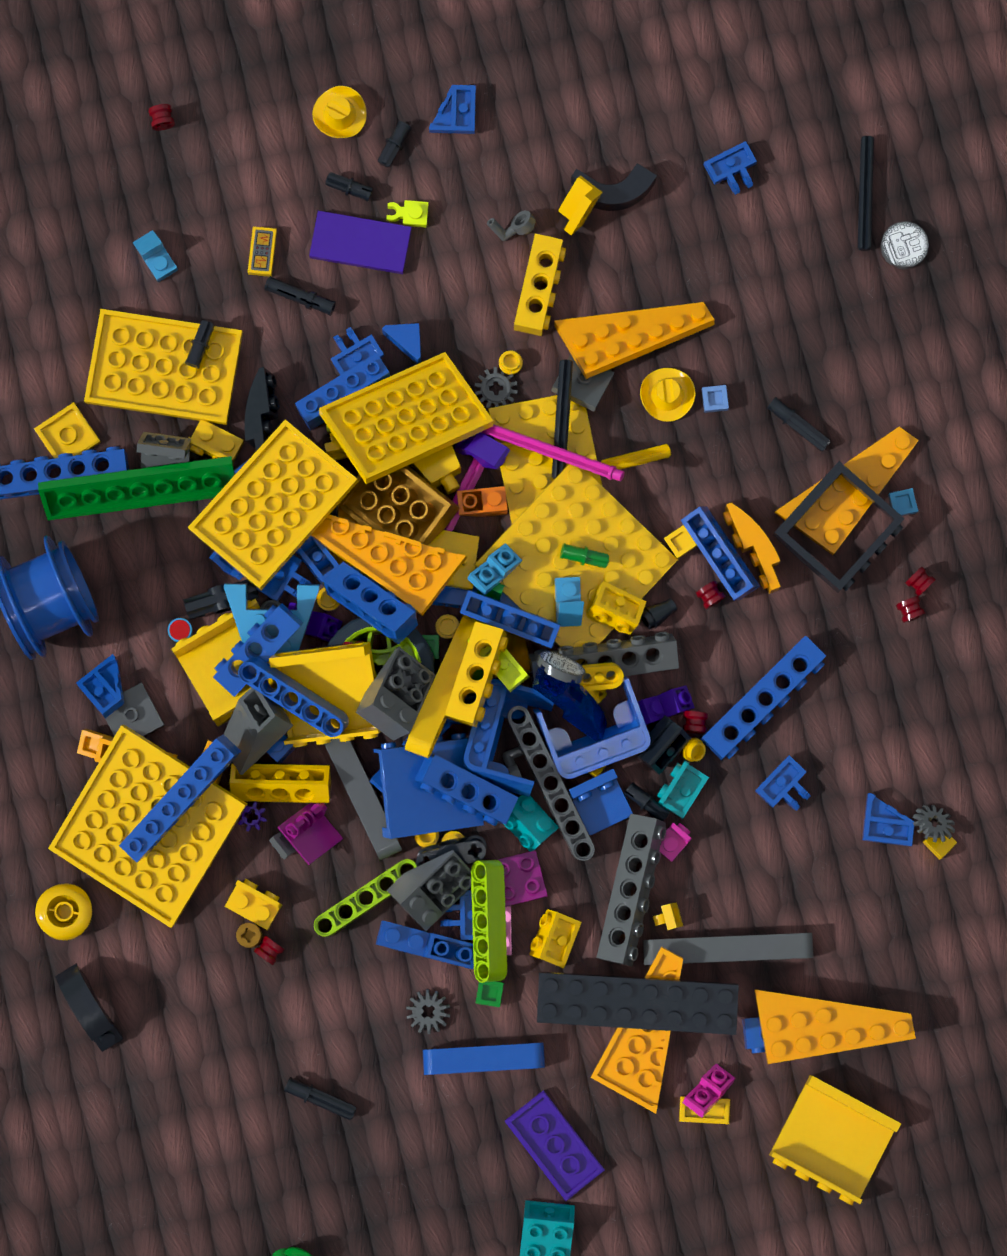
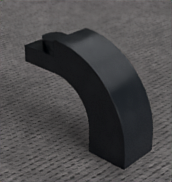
[571,163,657,211]
[55,963,123,1052]

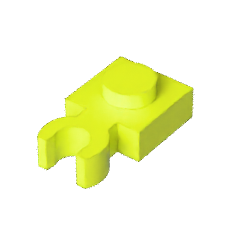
[387,200,429,228]

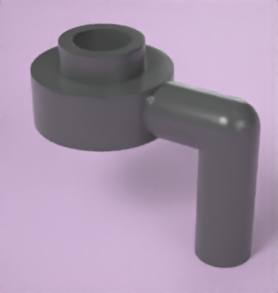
[487,210,536,241]
[502,743,529,778]

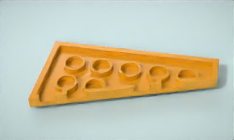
[554,302,715,379]
[775,426,919,555]
[311,514,467,616]
[591,946,683,1113]
[754,990,916,1064]

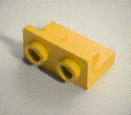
[188,420,244,463]
[587,581,647,634]
[225,878,282,930]
[530,909,581,968]

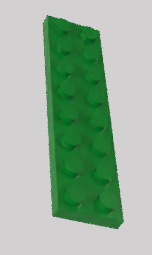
[38,456,235,521]

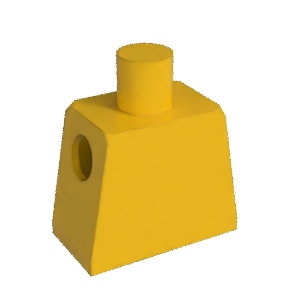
[410,445,461,494]

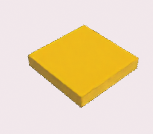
[34,402,101,458]

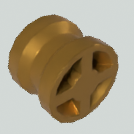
[236,923,262,948]

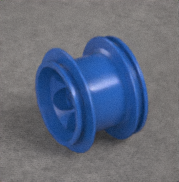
[0,535,99,660]

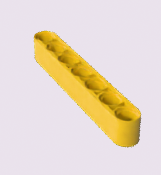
[405,615,487,758]

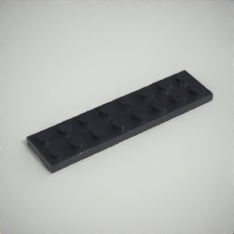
[537,972,739,1035]

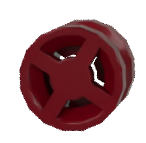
[148,104,175,131]
[905,566,936,597]
[695,580,726,610]
[896,596,926,623]
[683,711,708,734]
[254,935,285,965]

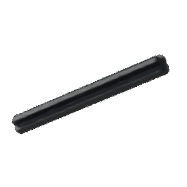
[858,136,874,251]
[552,359,573,479]

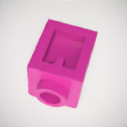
[660,823,692,862]

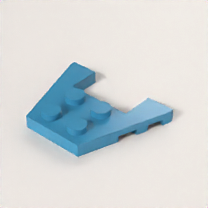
[224,583,320,654]

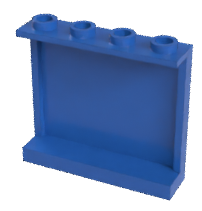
[373,733,484,839]

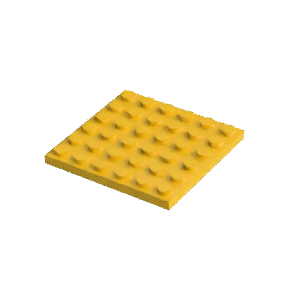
[474,464,678,664]
[48,724,248,928]

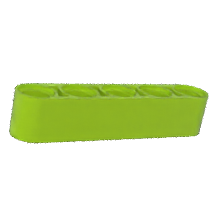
[314,859,417,937]
[471,860,507,983]

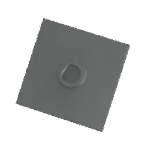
[551,354,615,412]
[106,682,165,737]

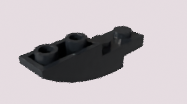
[244,367,280,451]

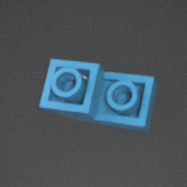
[467,543,522,595]

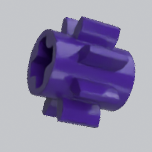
[238,802,267,832]

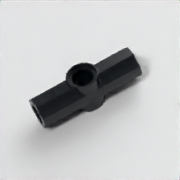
[183,579,259,620]

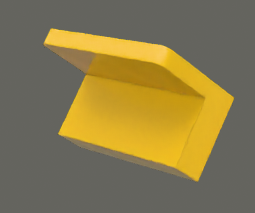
[558,176,603,235]

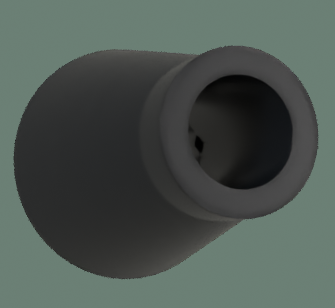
[641,598,677,629]

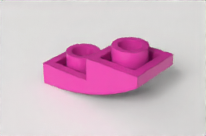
[683,1064,735,1118]

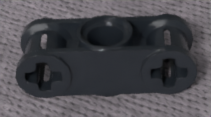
[416,835,487,867]

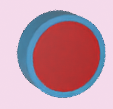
[168,618,193,643]

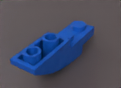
[375,920,474,969]

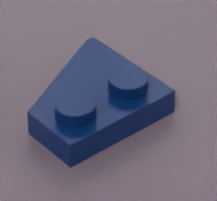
[429,85,476,134]
[76,654,125,719]
[862,793,914,847]

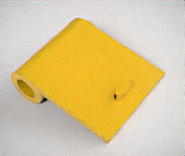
[428,530,479,590]

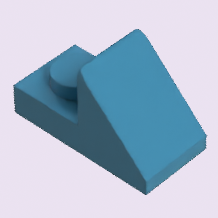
[133,230,178,282]
[554,577,584,627]

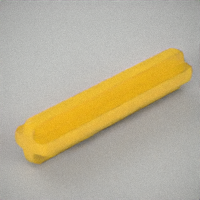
[601,444,671,470]

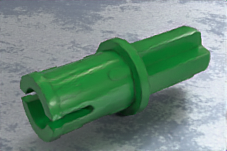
[560,543,609,568]

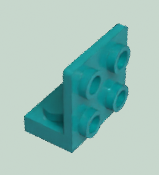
[520,1200,575,1256]

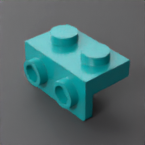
[657,761,709,819]
[504,795,559,852]

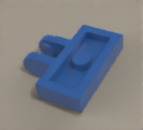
[703,141,757,195]
[331,327,384,375]
[256,555,312,602]
[755,755,811,811]
[441,890,473,940]

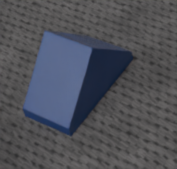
[382,323,421,364]

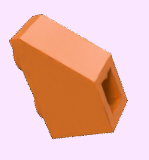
[457,486,507,517]

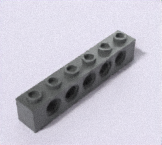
[528,632,679,689]
[596,814,666,967]

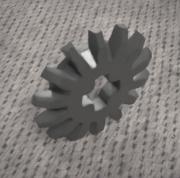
[475,367,518,408]
[913,805,955,842]
[406,989,450,1034]

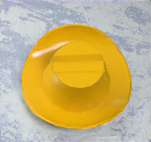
[312,86,367,138]
[640,368,695,422]
[35,883,92,940]

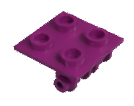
[277,803,343,865]
[498,850,547,907]

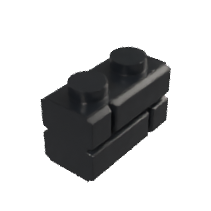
[635,715,691,775]

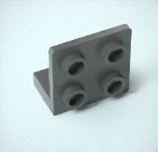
[137,432,191,469]

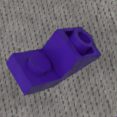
[453,432,510,469]
[288,602,343,643]
[638,686,695,725]

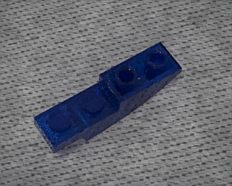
[532,666,607,742]

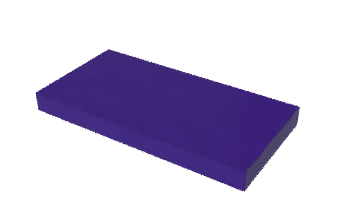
[309,211,411,274]
[505,1090,605,1201]

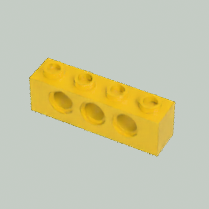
[514,234,566,336]
[445,621,508,727]
[230,764,331,803]

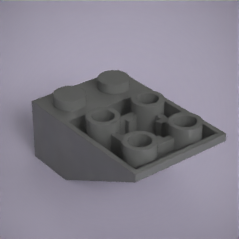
[356,647,435,741]
[224,687,293,775]
[387,850,471,931]

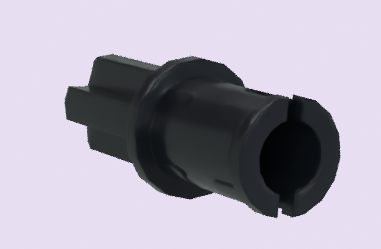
[378,121,412,167]
[325,172,373,202]
[185,320,215,369]
[624,782,670,821]

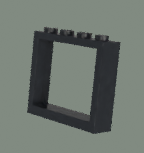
[773,461,905,593]

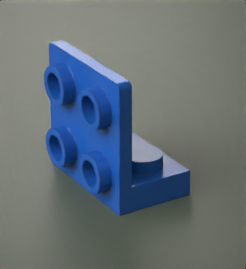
[568,769,633,835]

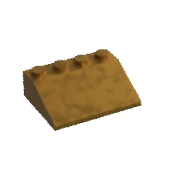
[339,466,460,545]

